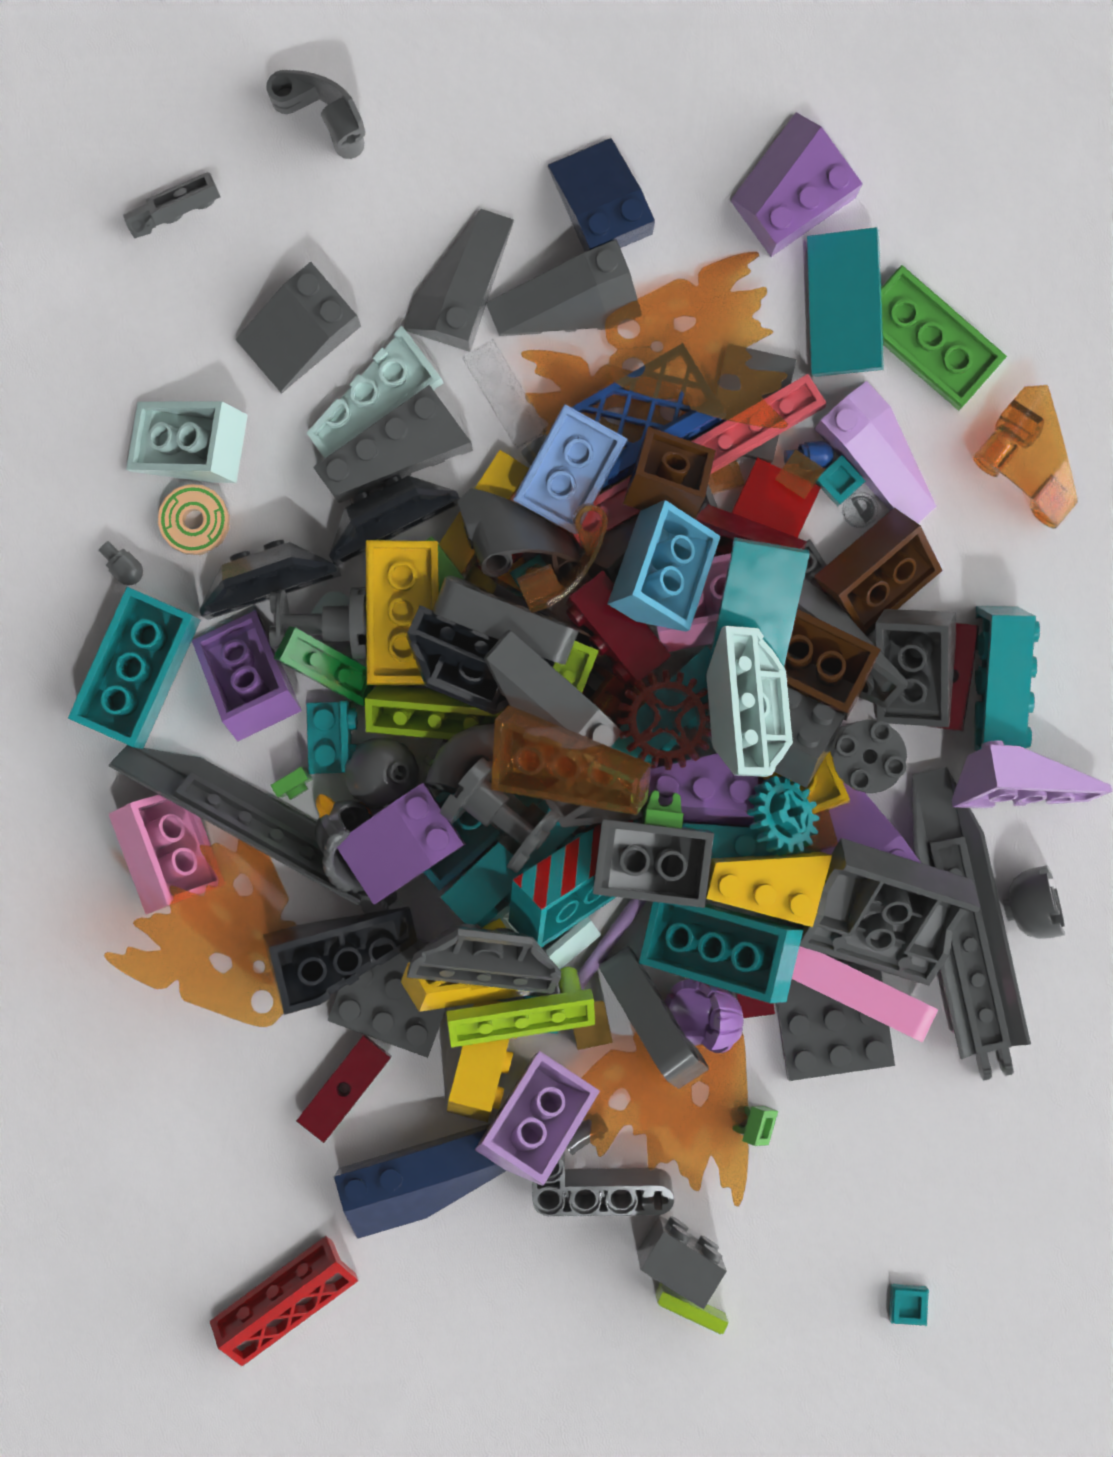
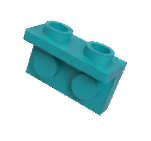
[307,701,358,774]

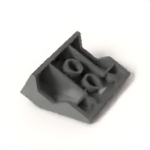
[800,838,981,986]

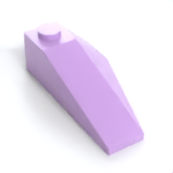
[815,381,937,523]
[952,741,1112,808]

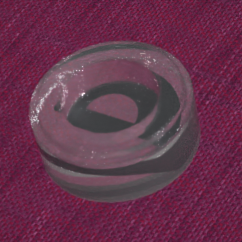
[842,491,879,528]

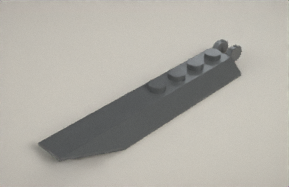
[109,745,397,913]
[912,767,1031,1081]

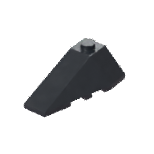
[263,906,417,1015]

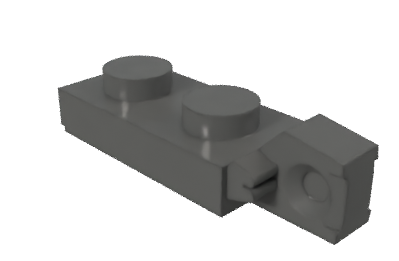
[123,172,221,238]

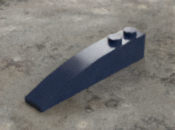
[334,1123,507,1239]

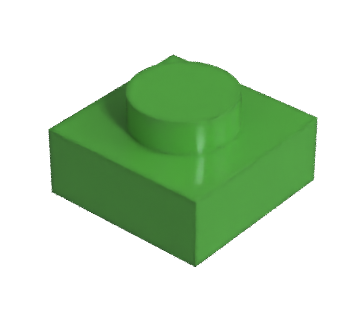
[270,767,313,800]

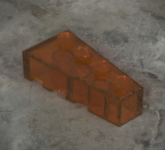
[491,705,651,815]

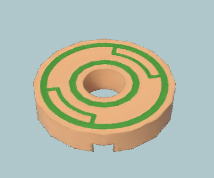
[158,484,230,555]

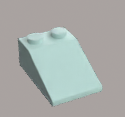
[126,401,247,483]

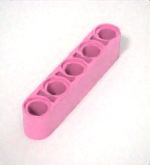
[792,946,938,1042]

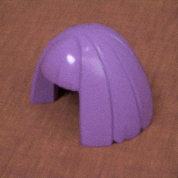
[665,979,744,1053]

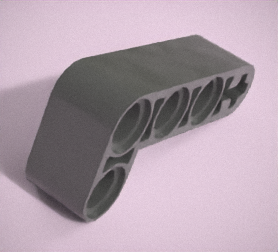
[432,576,579,665]
[599,946,709,1089]
[532,1151,674,1216]

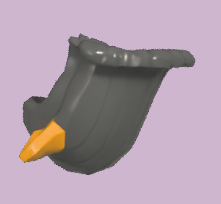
[315,794,372,894]

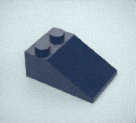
[548,138,655,252]

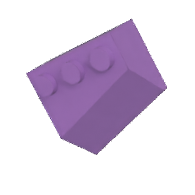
[731,112,863,257]

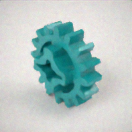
[747,776,819,856]

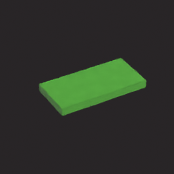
[881,265,1007,411]

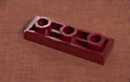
[927,623,979,732]
[296,1035,392,1143]

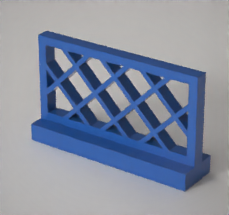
[571,343,726,491]

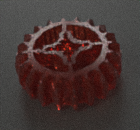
[617,670,712,770]

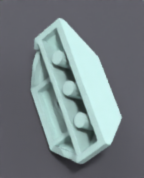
[706,626,793,777]

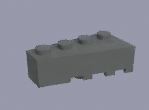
[313,385,473,503]

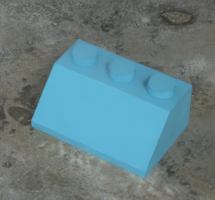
[608,500,721,632]

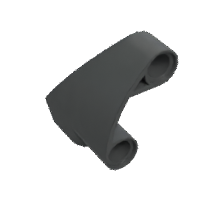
[266,70,366,159]
[457,488,586,584]

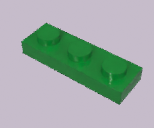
[273,626,374,706]

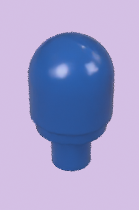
[784,441,834,470]

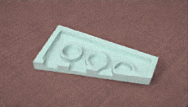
[307,325,443,458]

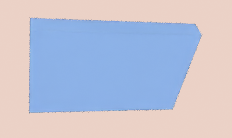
[513,404,628,535]

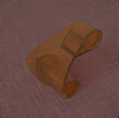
[973,385,1078,529]
[516,503,608,613]

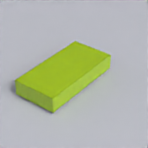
[655,1283,729,1335]

